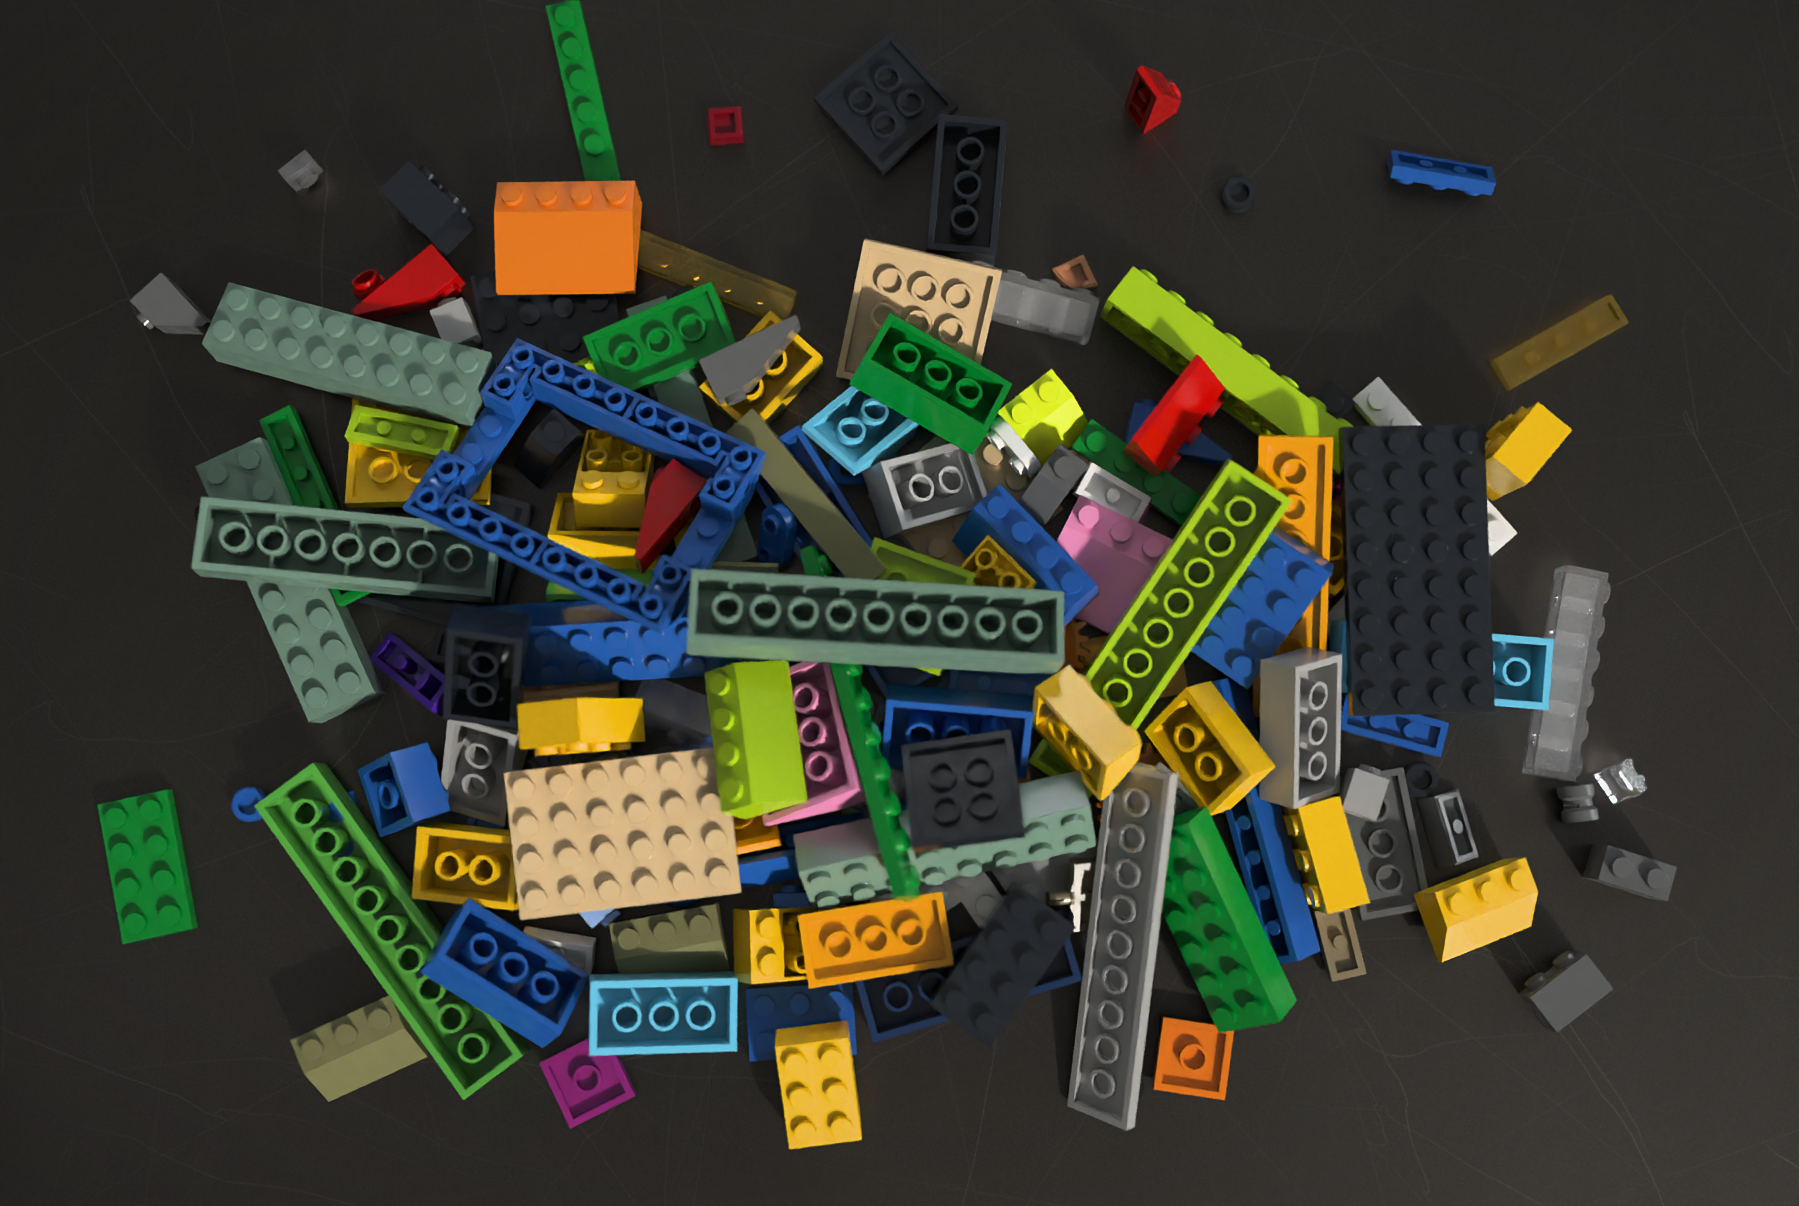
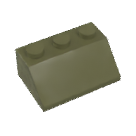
[609,902,731,974]
[290,996,429,1102]

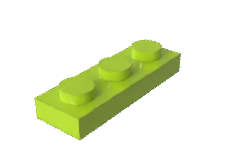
[345,405,460,460]

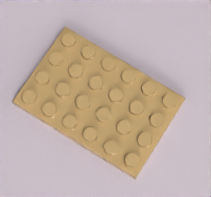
[504,747,742,920]

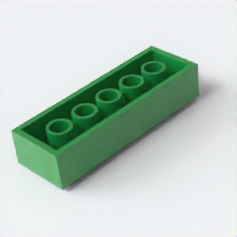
[1161,806,1297,1033]

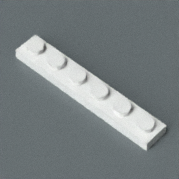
[1352,377,1517,556]

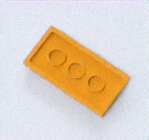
[798,891,954,989]

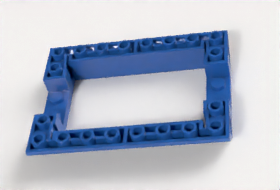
[403,338,766,633]

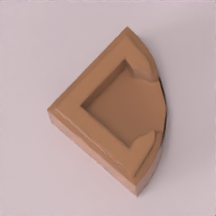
[1051,255,1098,291]

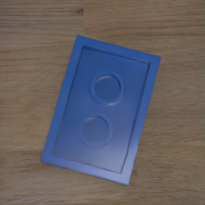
[745,981,857,1061]

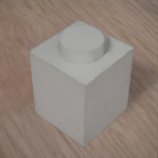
[430,297,483,348]
[1338,764,1390,821]

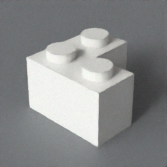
[918,872,1002,928]

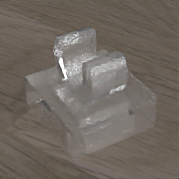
[1594,759,1647,805]

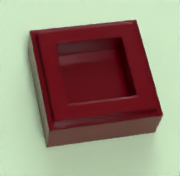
[707,106,744,146]

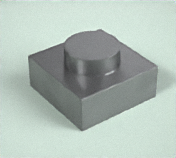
[278,150,323,192]

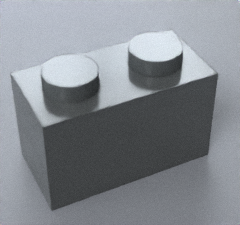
[1583,844,1677,902]
[1518,951,1613,1033]

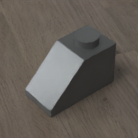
[130,273,211,334]
[1018,444,1088,527]

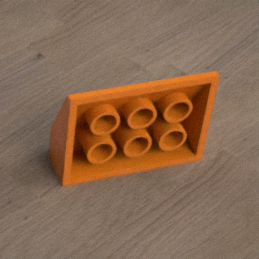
[494,181,642,295]

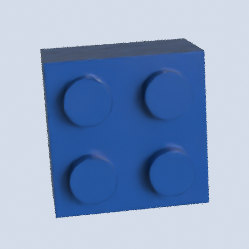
[358,742,451,837]

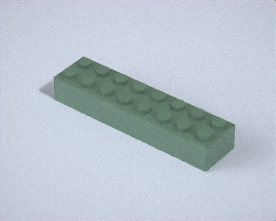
[202,282,498,430]
[195,437,385,723]
[191,497,499,604]
[793,770,1097,911]

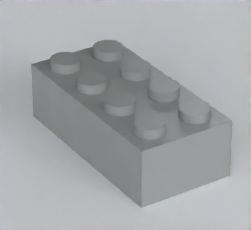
[1259,647,1342,809]

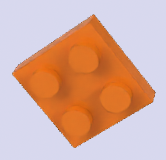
[1152,1015,1234,1100]

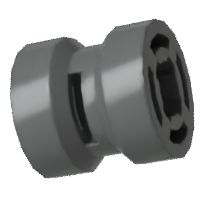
[1557,783,1599,823]

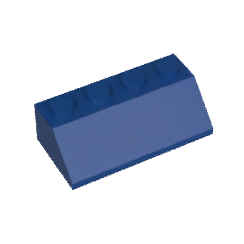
[952,484,1099,626]

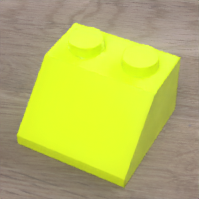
[995,369,1088,473]

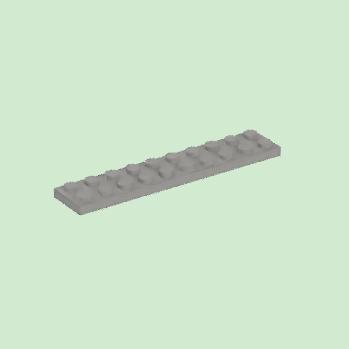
[1067,762,1178,1131]

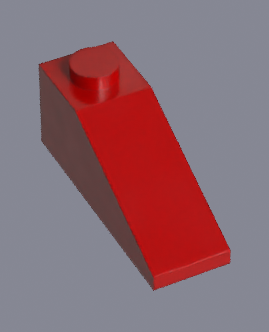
[1124,65,1181,134]
[351,244,466,321]
[634,459,707,575]

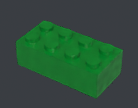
[849,313,1012,455]

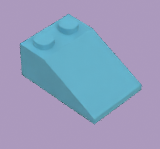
[801,386,919,475]

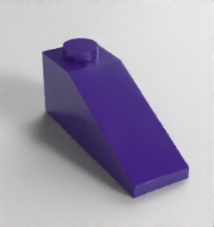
[369,631,445,717]

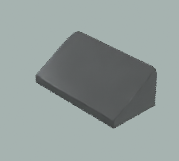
[1417,789,1479,868]

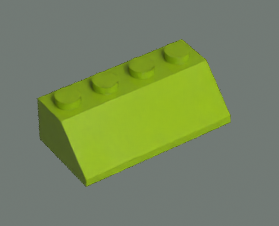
[704,660,808,819]

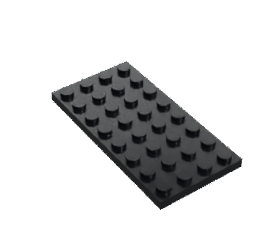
[1338,424,1495,717]

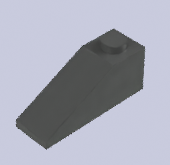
[699,315,801,406]

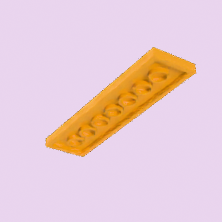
[1252,435,1334,717]

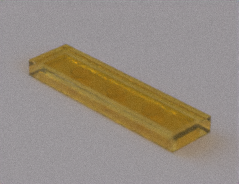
[1490,294,1629,392]

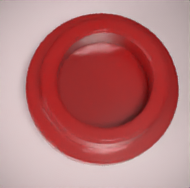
[352,269,386,299]

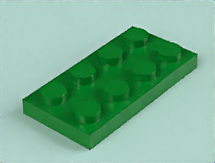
[583,281,737,393]
[97,789,198,944]

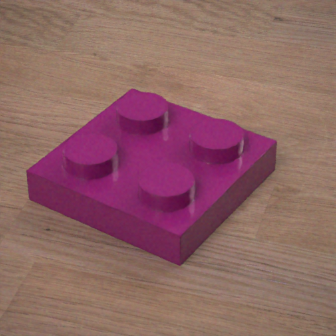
[539,1038,637,1129]

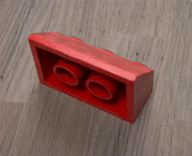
[1123,354,1225,477]

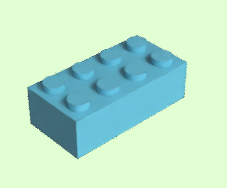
[588,971,738,1056]

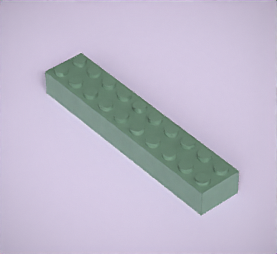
[687,569,1064,675]

